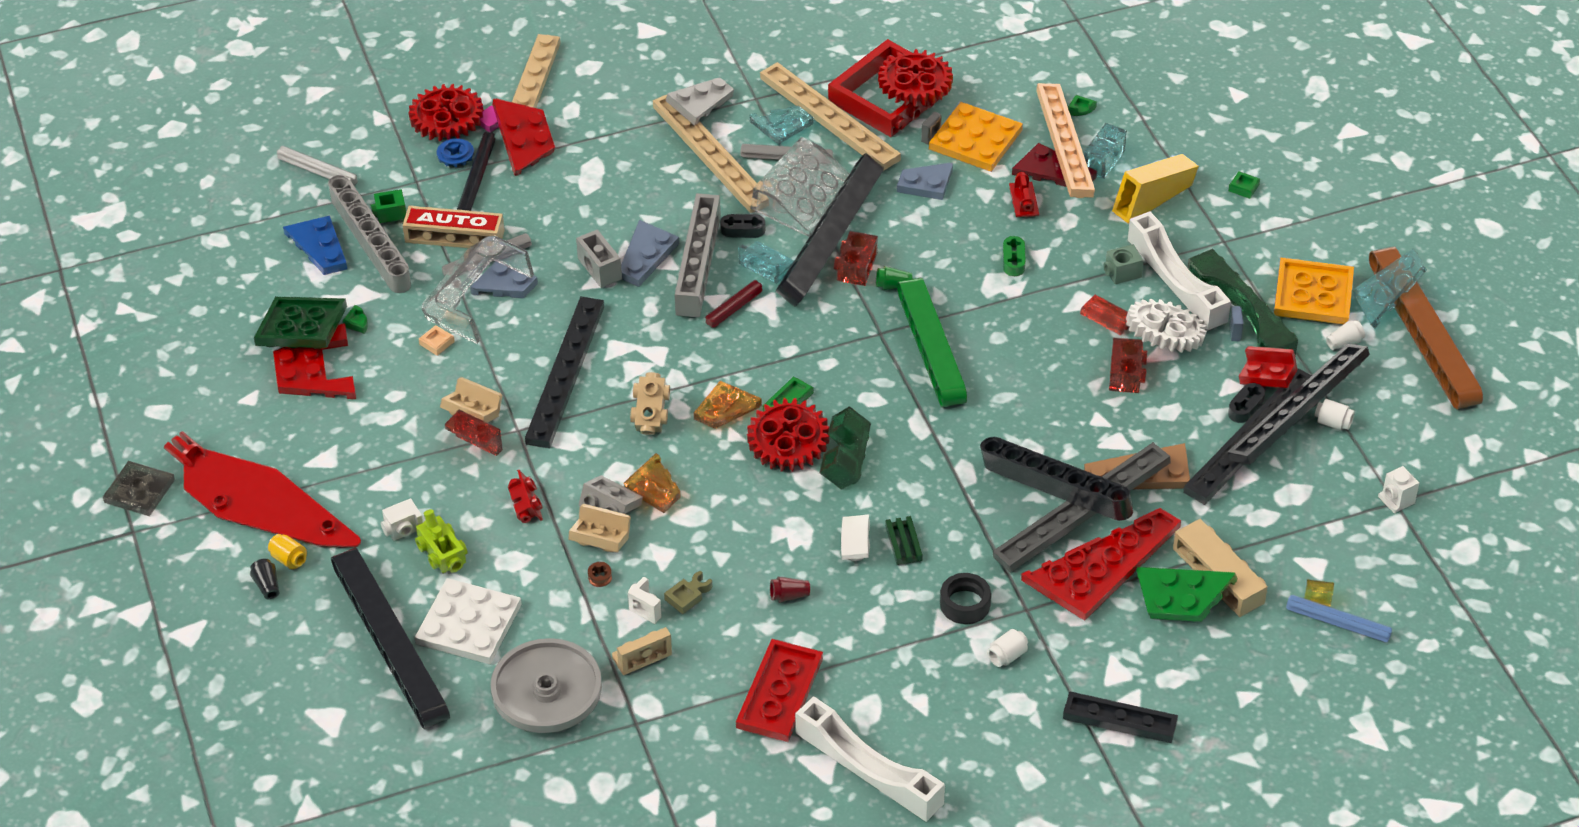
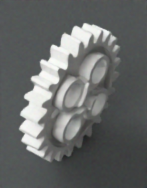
[1126,299,1207,353]

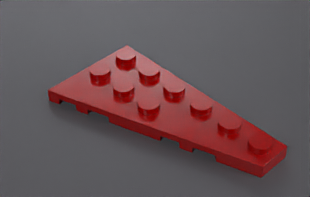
[1021,508,1181,621]

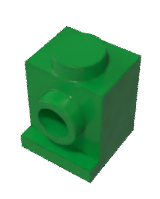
[371,189,406,223]

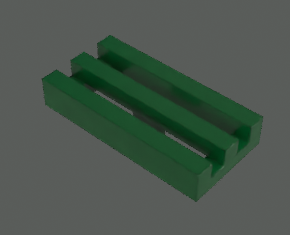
[885,516,923,565]

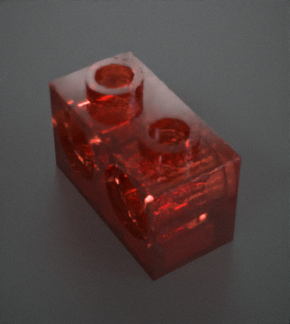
[834,231,878,286]
[1109,337,1148,393]

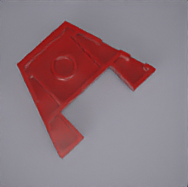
[273,324,356,399]

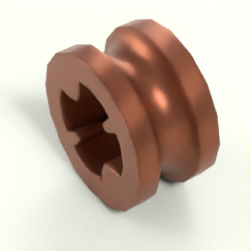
[588,562,612,587]

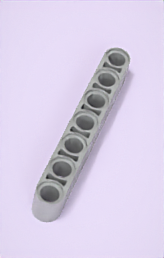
[328,175,411,293]

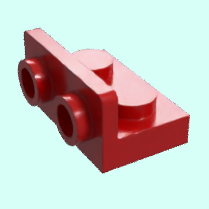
[1239,346,1298,388]

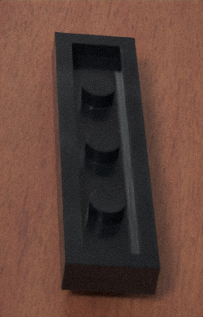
[1063,691,1178,743]

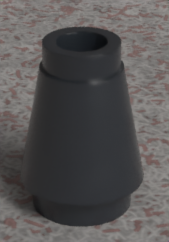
[250,559,280,600]

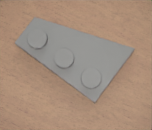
[666,77,734,126]

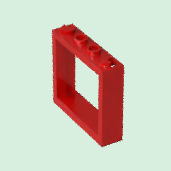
[828,39,950,137]

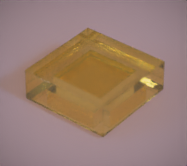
[1304,579,1334,607]

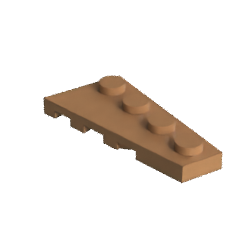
[1084,443,1190,489]

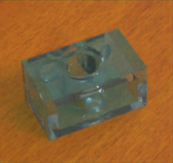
[1084,123,1127,179]

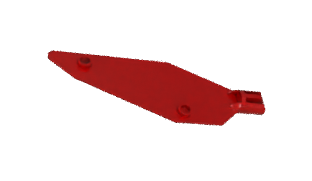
[164,431,361,547]

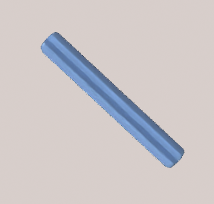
[1286,595,1392,642]

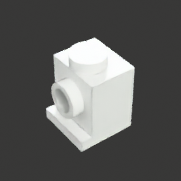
[1378,466,1419,513]
[381,498,423,541]

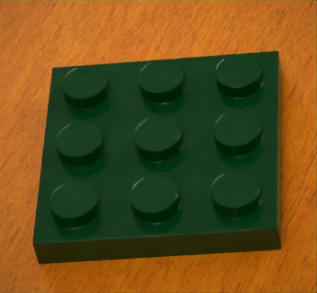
[254,296,347,349]

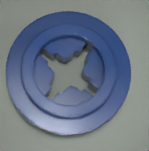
[436,139,474,168]

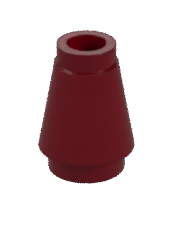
[770,576,810,603]

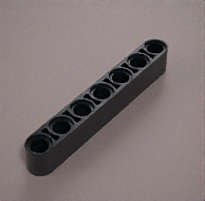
[980,437,1134,521]

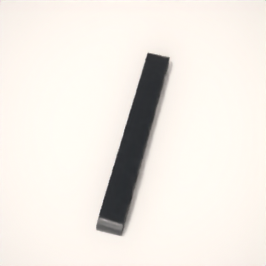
[775,153,884,307]
[331,547,450,729]

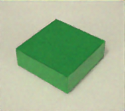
[1228,171,1260,199]

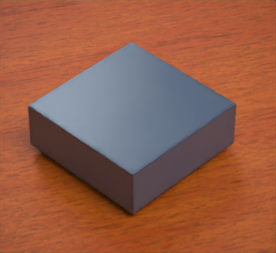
[1229,306,1243,341]

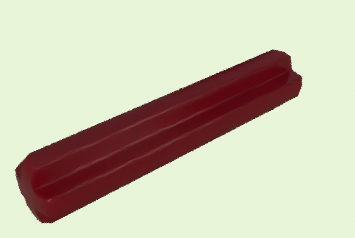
[705,280,763,328]

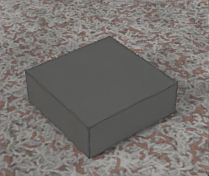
[921,111,942,144]

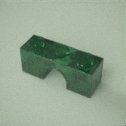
[819,406,871,490]

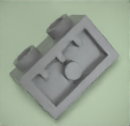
[579,475,643,514]

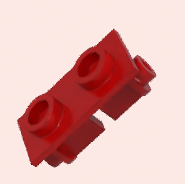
[1009,172,1039,217]
[508,469,543,523]

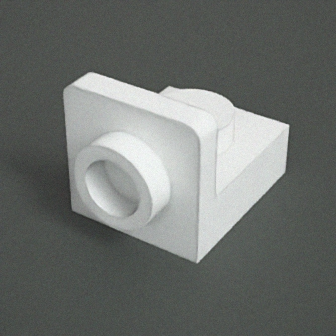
[628,577,661,624]

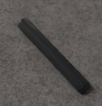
[457,131,496,211]

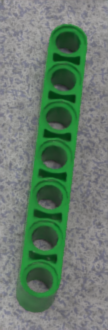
[897,277,967,407]

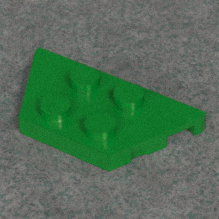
[1136,567,1238,622]

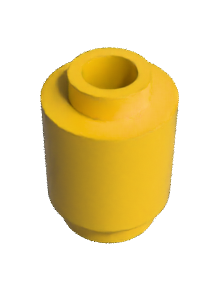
[268,534,307,570]

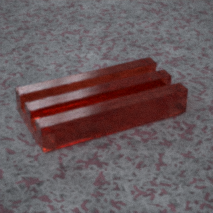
[1080,294,1129,336]

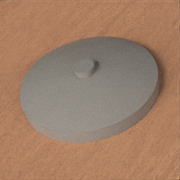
[491,638,602,733]

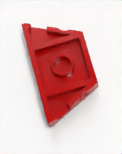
[492,98,555,176]

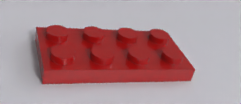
[736,639,823,742]

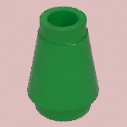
[876,266,912,290]

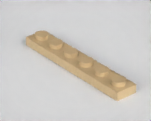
[512,34,560,108]

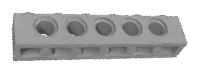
[675,193,721,317]

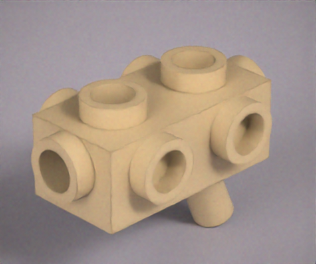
[630,372,670,435]

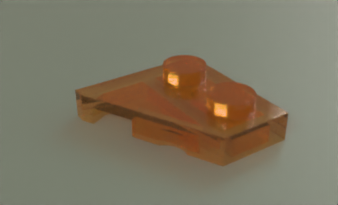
[694,381,762,429]
[624,453,681,513]

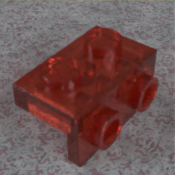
[445,409,503,456]

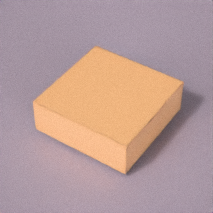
[419,325,454,356]

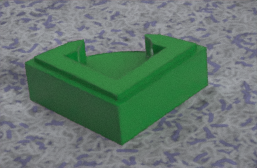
[1068,95,1097,116]
[342,305,368,334]

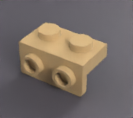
[440,377,502,425]
[568,504,631,552]

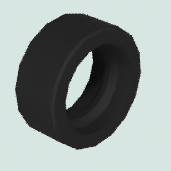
[940,573,991,624]

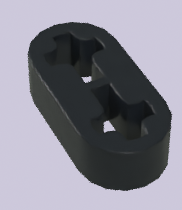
[720,214,766,238]
[1228,383,1265,423]

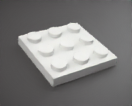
[415,578,522,664]

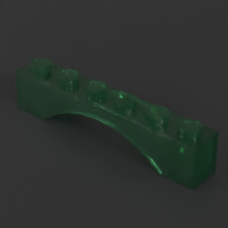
[1187,249,1298,357]

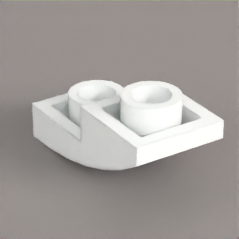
[841,515,870,561]

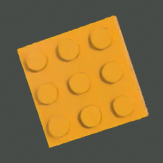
[929,102,1023,172]
[1274,258,1354,324]

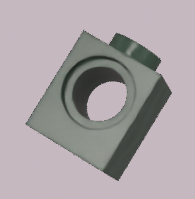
[1103,244,1143,284]

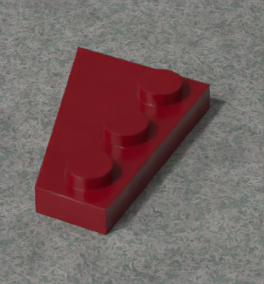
[1012,143,1097,187]

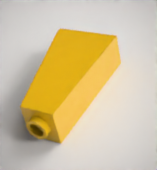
[1112,154,1199,224]

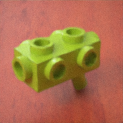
[415,509,468,573]

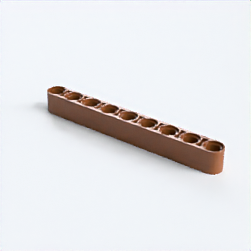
[1369,246,1483,409]

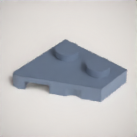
[897,163,953,200]
[470,259,538,298]

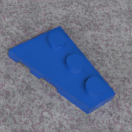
[283,215,347,275]

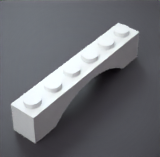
[1128,211,1231,331]
[795,696,945,822]

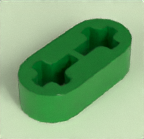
[1003,236,1026,277]

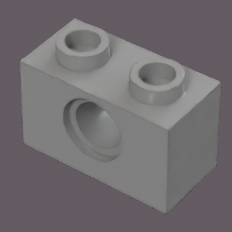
[576,229,622,288]

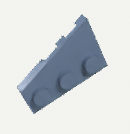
[621,220,679,287]

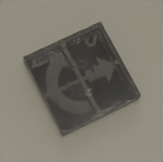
[103,461,175,517]

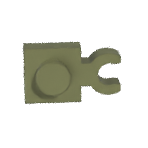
[664,571,713,614]

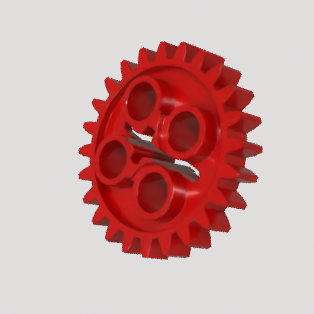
[878,49,953,107]
[408,84,484,142]
[747,398,830,472]

